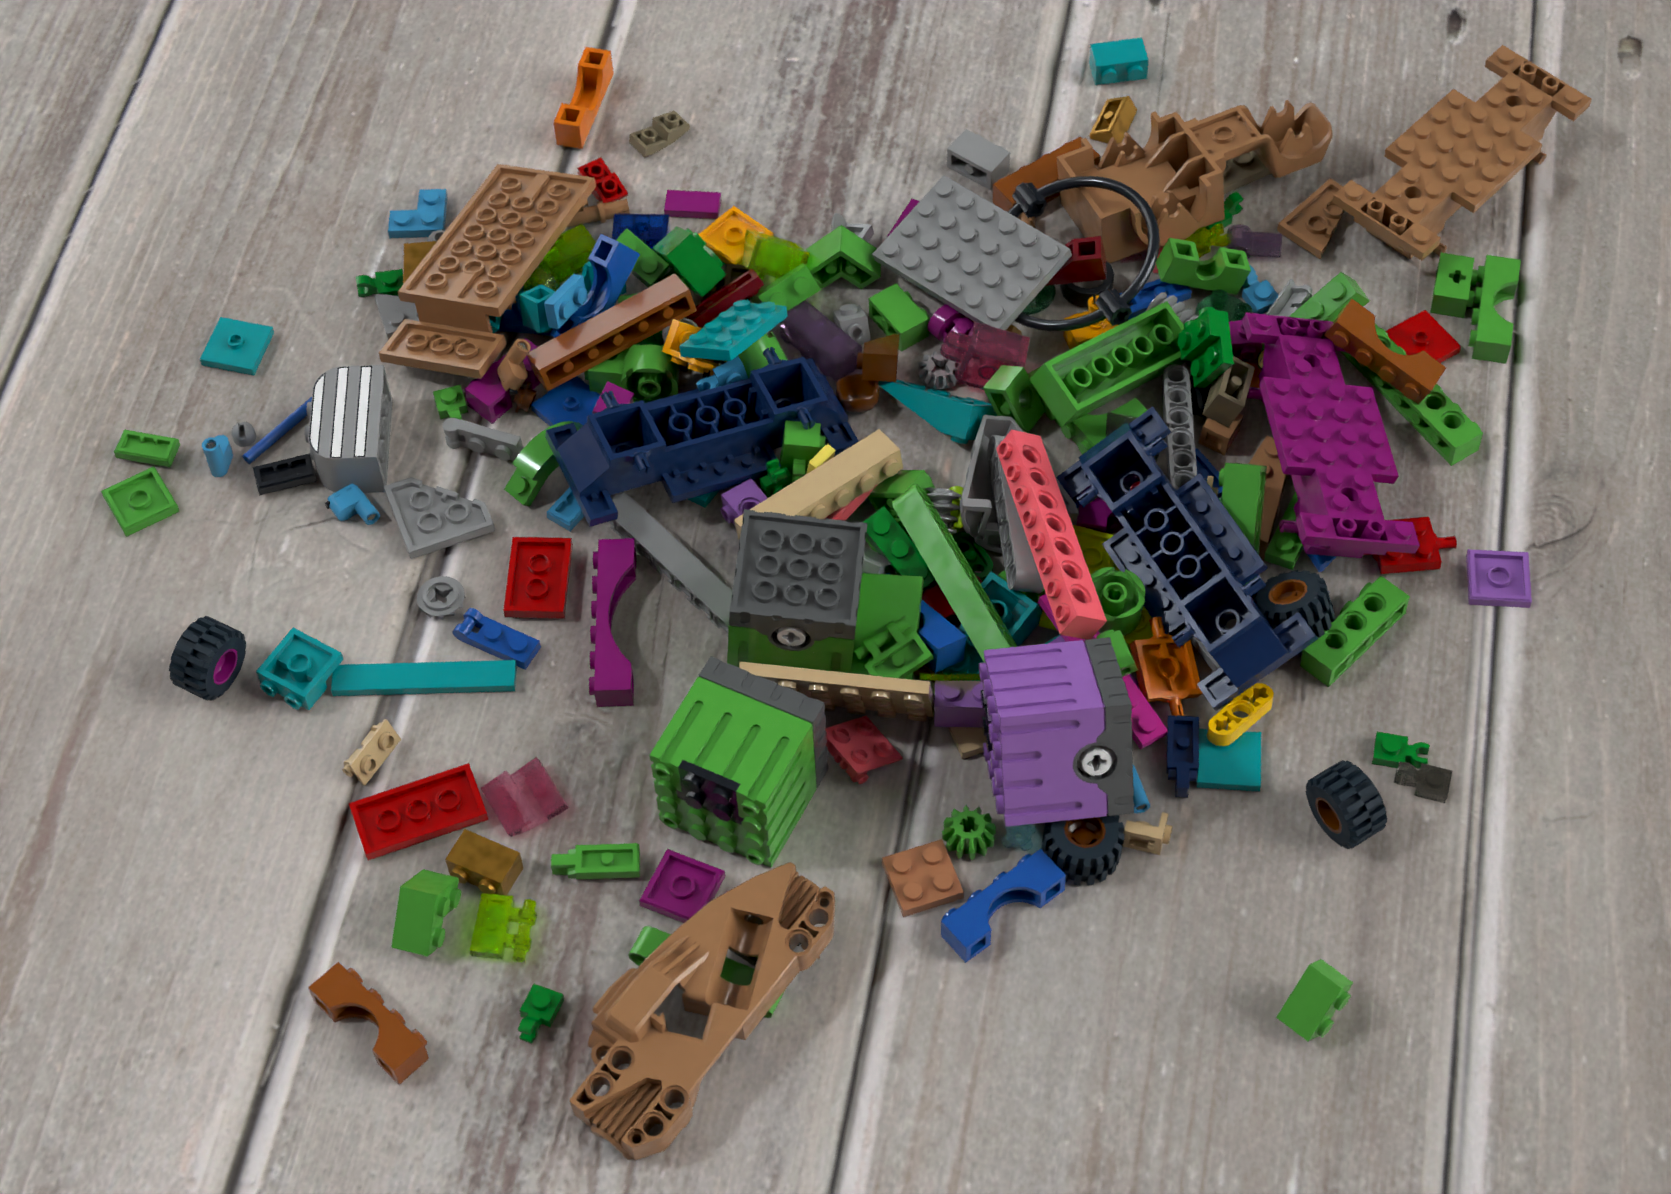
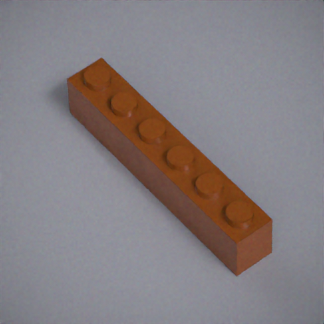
[527,274,697,391]

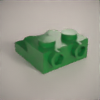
[1178,307,1234,389]

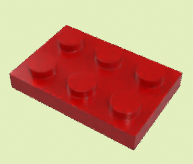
[503,537,573,618]

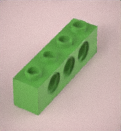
[1300,576,1410,687]

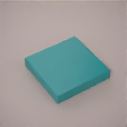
[1197,728,1262,792]

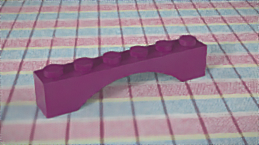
[589,538,637,707]

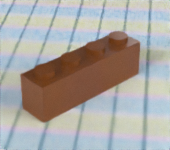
[993,136,1100,219]

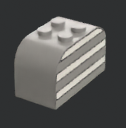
[305,365,393,493]

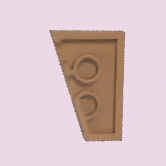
[1277,178,1345,259]

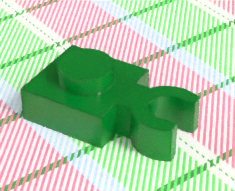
[1372,731,1430,769]

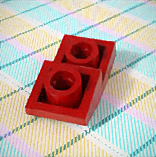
[577,157,628,203]

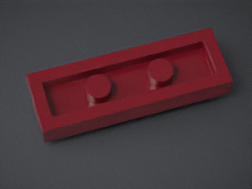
[685,269,764,328]

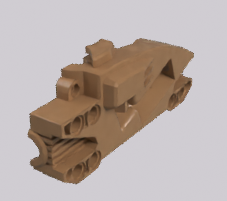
[569,862,835,1161]

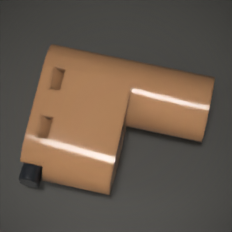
[497,338,531,395]

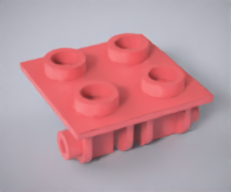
[825,716,903,784]

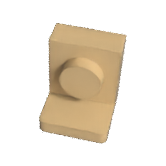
[1123,812,1173,855]

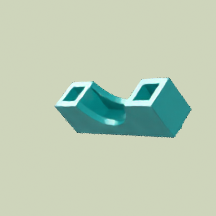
[519,262,627,333]

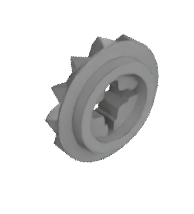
[918,350,963,389]
[417,576,466,619]

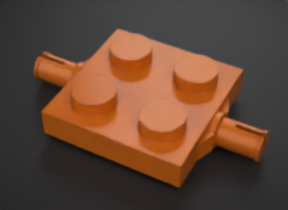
[1130,617,1203,716]

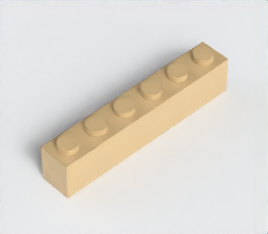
[734,429,903,540]

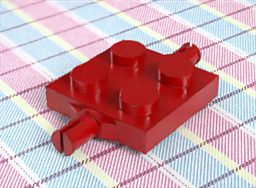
[1363,517,1457,574]

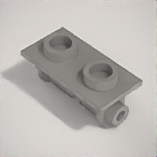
[1266,279,1312,317]

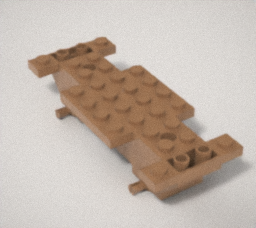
[1332,45,1592,261]

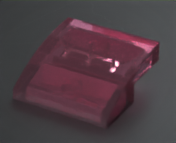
[481,757,569,837]

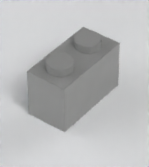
[947,129,1010,190]

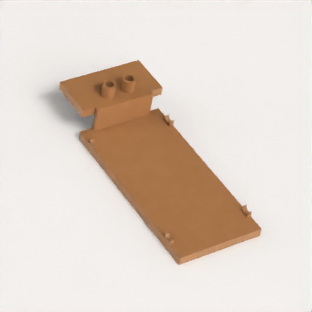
[379,164,596,379]

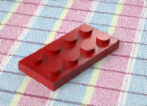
[349,763,489,861]

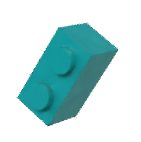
[1089,37,1149,85]

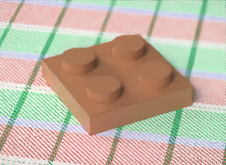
[882,839,964,917]

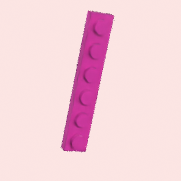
[1038,594,1168,750]

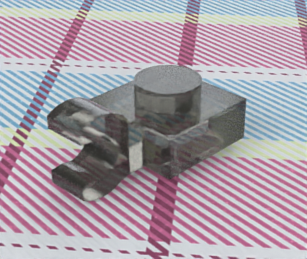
[1394,762,1453,803]

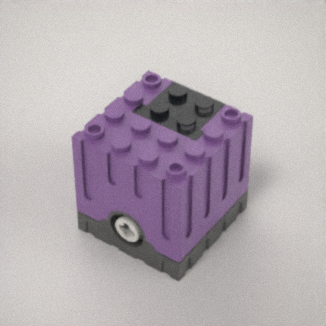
[979,637,1134,827]

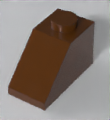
[857,334,900,382]

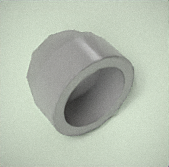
[232,422,256,447]

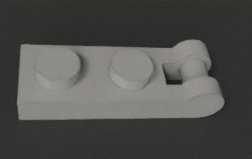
[443,418,523,461]

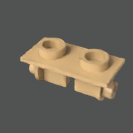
[342,719,401,786]

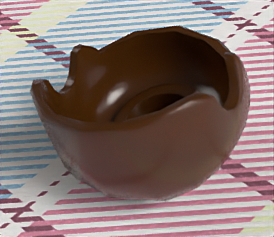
[836,374,879,413]

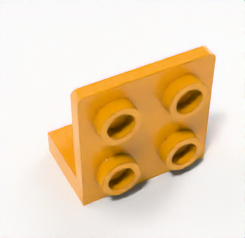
[662,319,720,376]

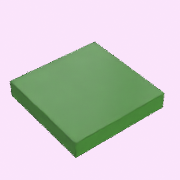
[101,466,180,537]

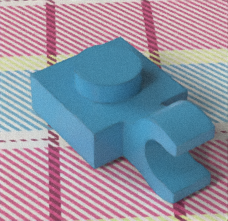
[1242,265,1279,314]
[696,356,748,392]

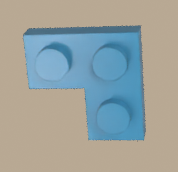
[388,189,448,238]

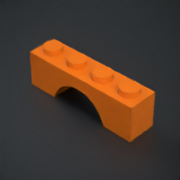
[553,47,614,149]

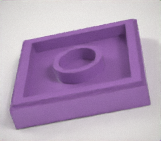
[1466,549,1532,608]

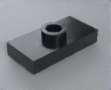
[253,453,317,495]

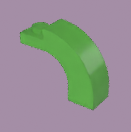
[504,421,583,506]

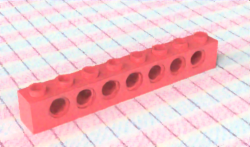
[996,429,1107,640]

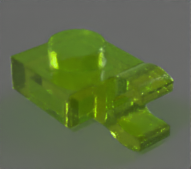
[1184,223,1231,258]

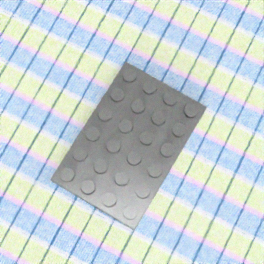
[872,175,1072,337]

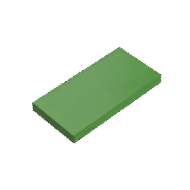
[851,573,924,680]

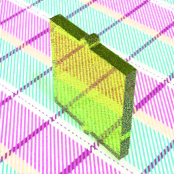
[920,672,980,681]

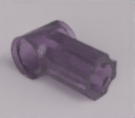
[1226,224,1282,259]

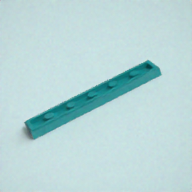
[331,660,517,696]

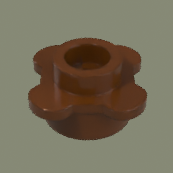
[513,382,537,413]

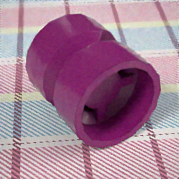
[928,304,981,356]

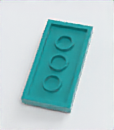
[679,300,788,361]

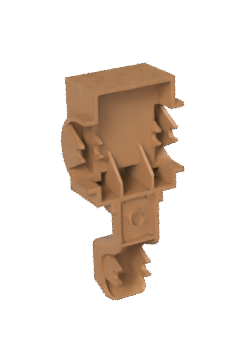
[1057,100,1333,264]

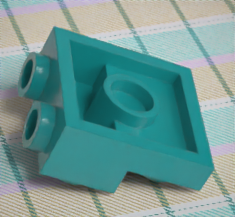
[256,627,344,710]

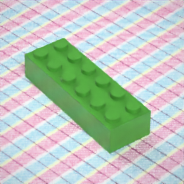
[1029,301,1185,427]

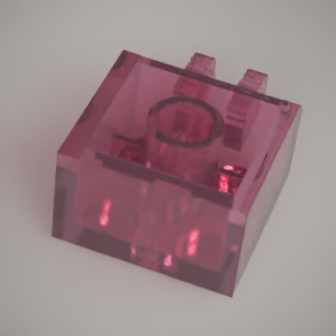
[940,322,1030,390]

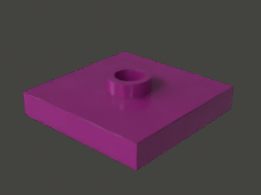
[639,849,725,923]

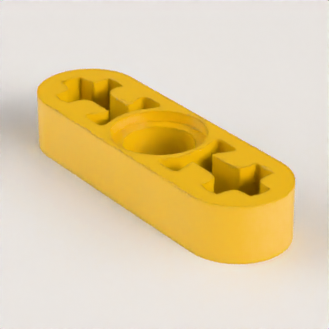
[1207,683,1274,746]

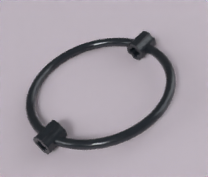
[1008,176,1160,331]

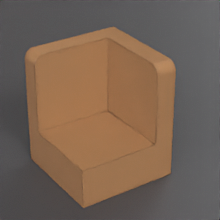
[1198,413,1244,455]

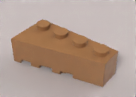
[1249,436,1288,563]

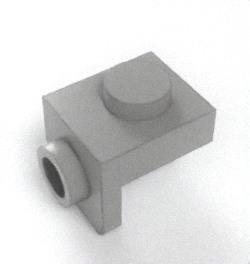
[833,304,871,347]

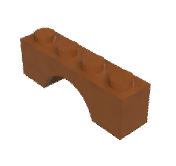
[1324,299,1446,404]
[308,962,429,1085]

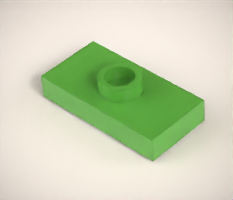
[114,429,180,467]

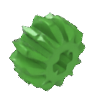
[942,805,996,861]

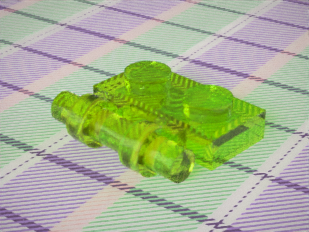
[469,893,537,963]

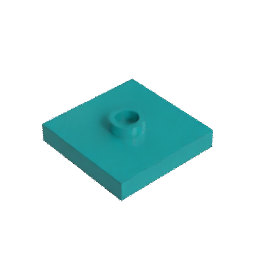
[200,317,274,375]

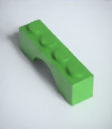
[1468,255,1521,364]

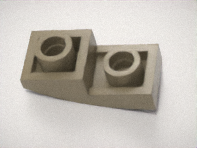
[629,110,690,157]

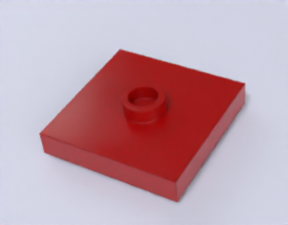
[1386,310,1461,363]

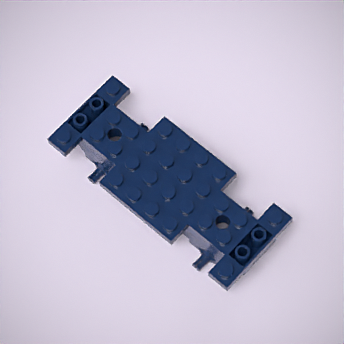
[545,347,859,527]
[1056,407,1318,711]

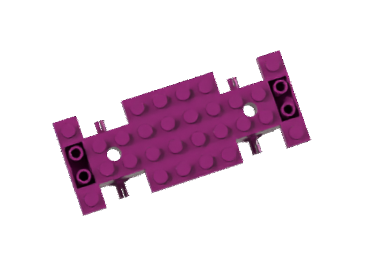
[1242,312,1420,558]

